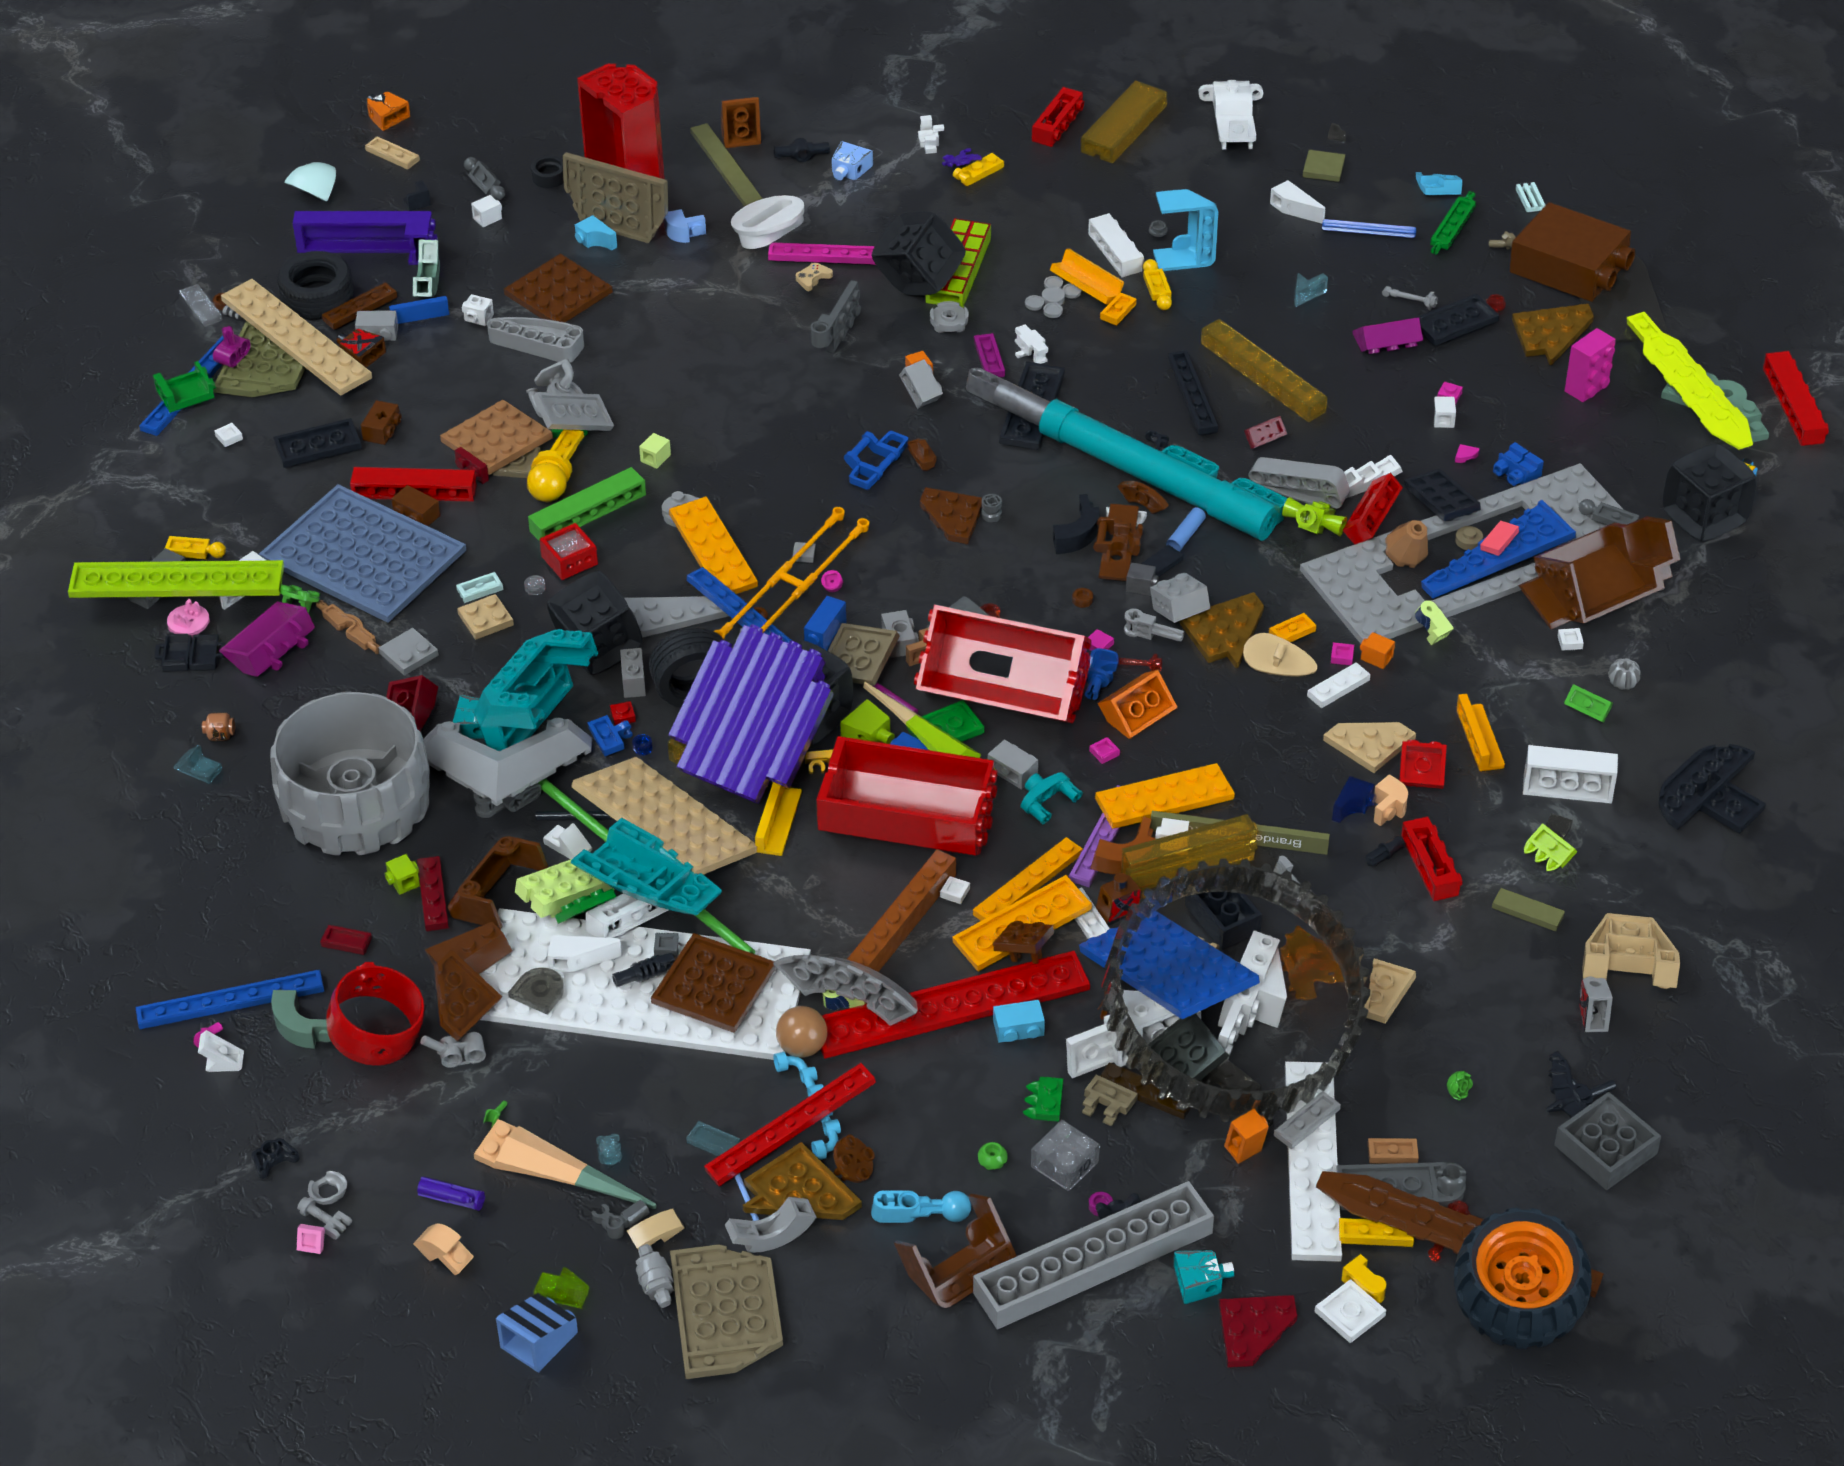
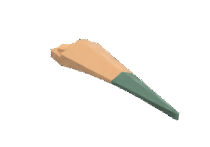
[474,1119,656,1209]

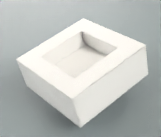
[214,423,243,447]
[1557,628,1584,650]
[940,876,970,904]

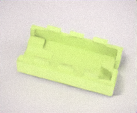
[515,859,614,918]

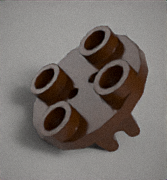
[833,1134,875,1183]

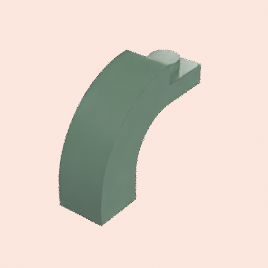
[413,240,440,297]
[271,990,331,1049]

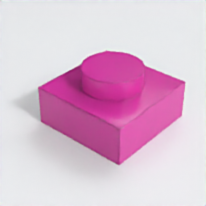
[1437,382,1463,405]

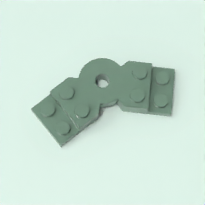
[1661,372,1769,447]

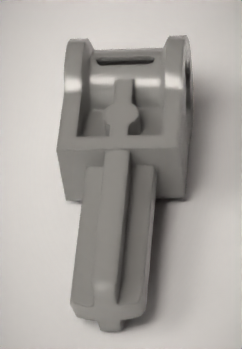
[1124,609,1184,642]

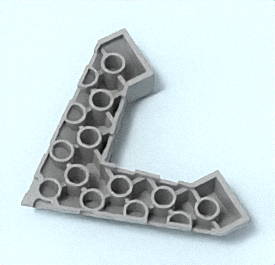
[423,718,592,806]

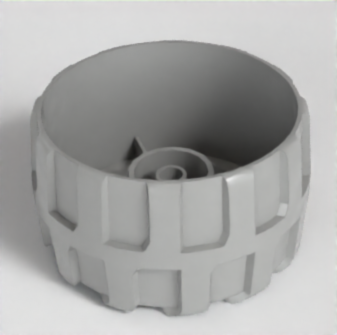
[270,692,430,856]

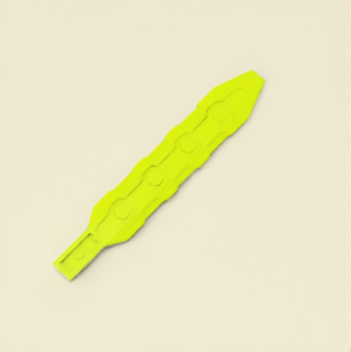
[1627,312,1753,450]

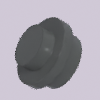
[1149,220,1168,237]

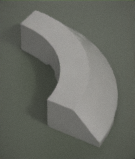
[773,955,918,1026]

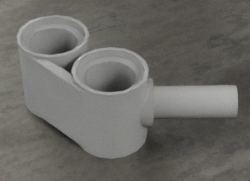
[420,1032,486,1068]

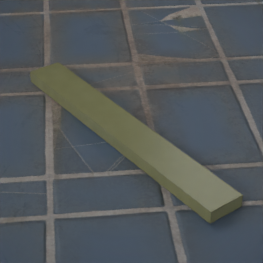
[690,123,763,207]

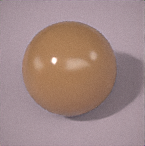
[776,1006,827,1058]

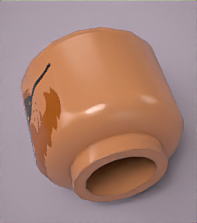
[202,713,235,741]

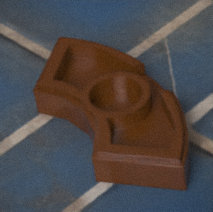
[1117,481,1169,514]

